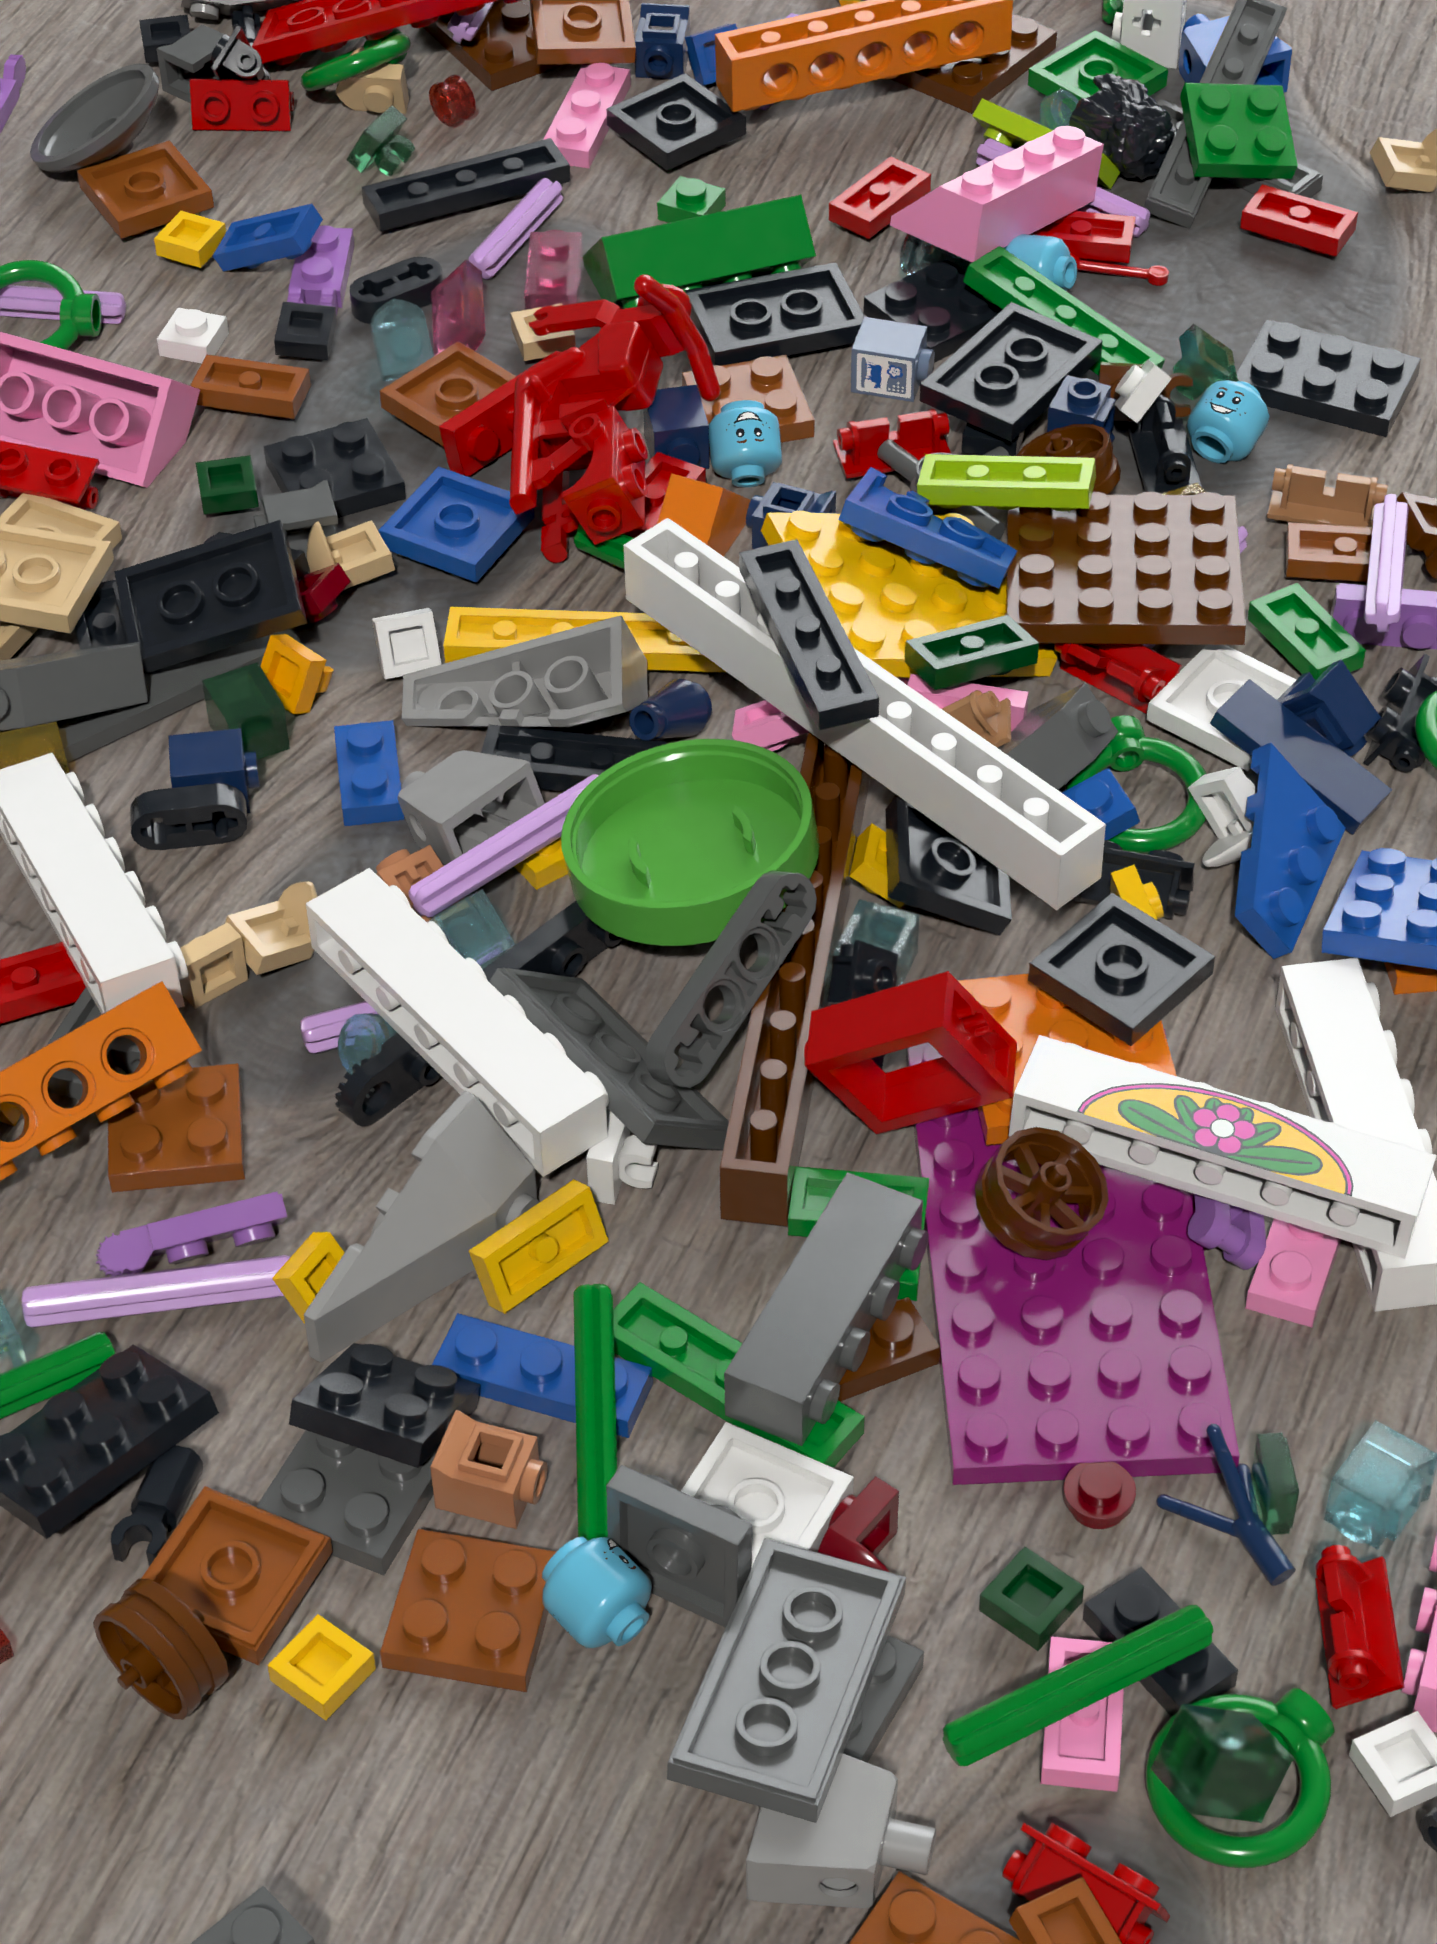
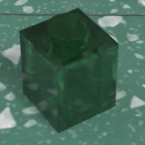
[202,662,290,760]
[1151,1704,1294,1823]

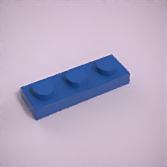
[432,1313,653,1438]

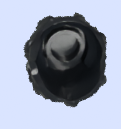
[1069,73,1175,180]

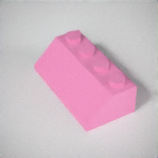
[890,126,1104,262]
[0,332,200,488]

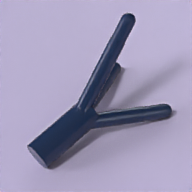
[1156,1424,1296,1586]

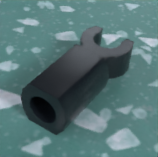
[111,1445,203,1566]

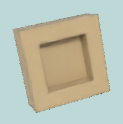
[511,303,576,361]
[179,922,248,1009]

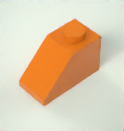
[657,473,751,557]

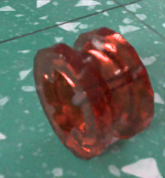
[429,75,476,126]

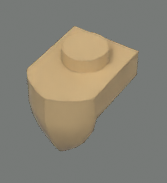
[335,47,409,114]
[1370,129,1437,192]
[307,520,395,589]
[225,881,318,975]

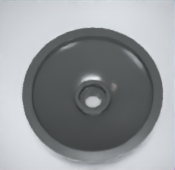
[30,63,159,172]

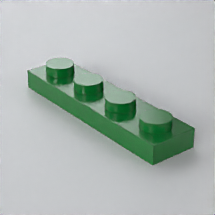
[963,246,1165,376]
[613,1282,865,1468]

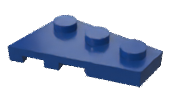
[838,467,1018,589]
[1235,742,1346,959]

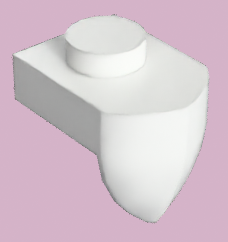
[1188,766,1257,867]

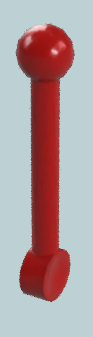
[1070,253,1169,286]

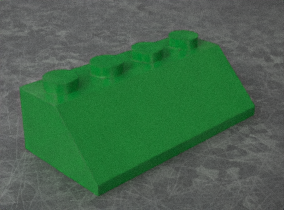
[582,194,816,309]

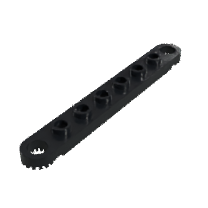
[335,901,624,1126]

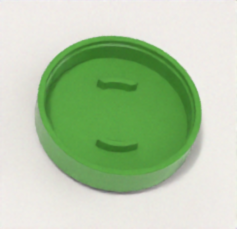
[561,739,819,946]

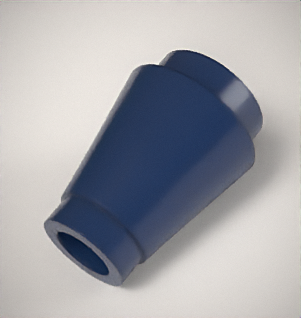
[629,679,712,740]

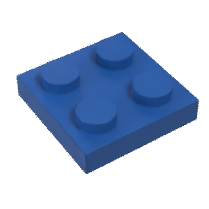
[379,466,535,582]

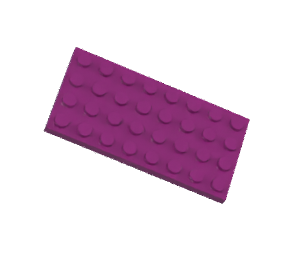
[906,1029,1240,1485]

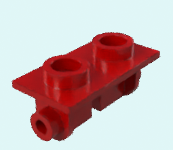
[190,79,294,131]
[833,409,951,479]
[0,440,100,510]
[1055,643,1183,714]
[1315,1545,1405,1709]
[1002,1823,1170,1944]

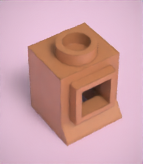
[430,1410,547,1529]

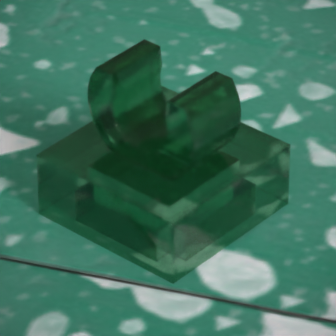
[346,105,415,177]
[1173,324,1238,400]

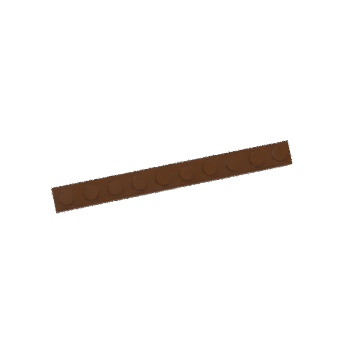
[720,731,871,1227]

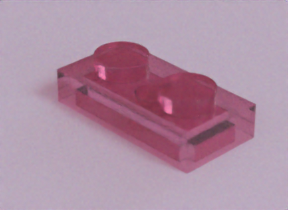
[524,230,583,310]
[431,260,486,356]

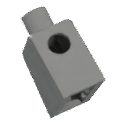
[397,750,545,865]
[746,1754,936,1909]

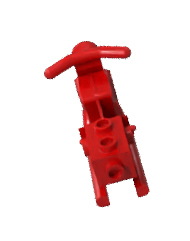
[509,274,721,563]

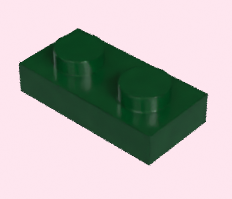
[904,615,1039,690]

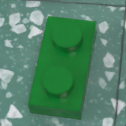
[1247,583,1366,681]

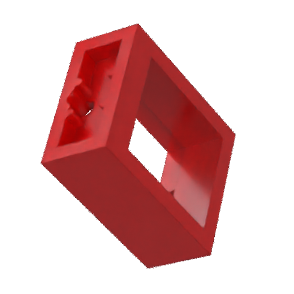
[804,971,1017,1134]

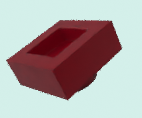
[298,563,351,623]

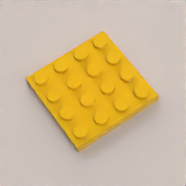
[761,511,1058,677]

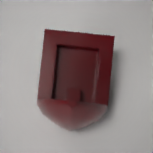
[817,1476,899,1572]

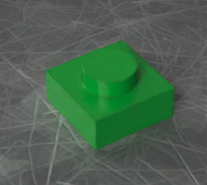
[657,176,726,223]

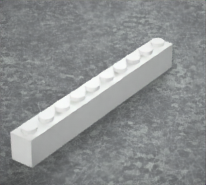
[623,518,1106,910]

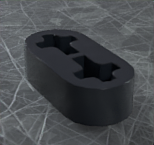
[349,257,444,324]
[130,783,247,850]

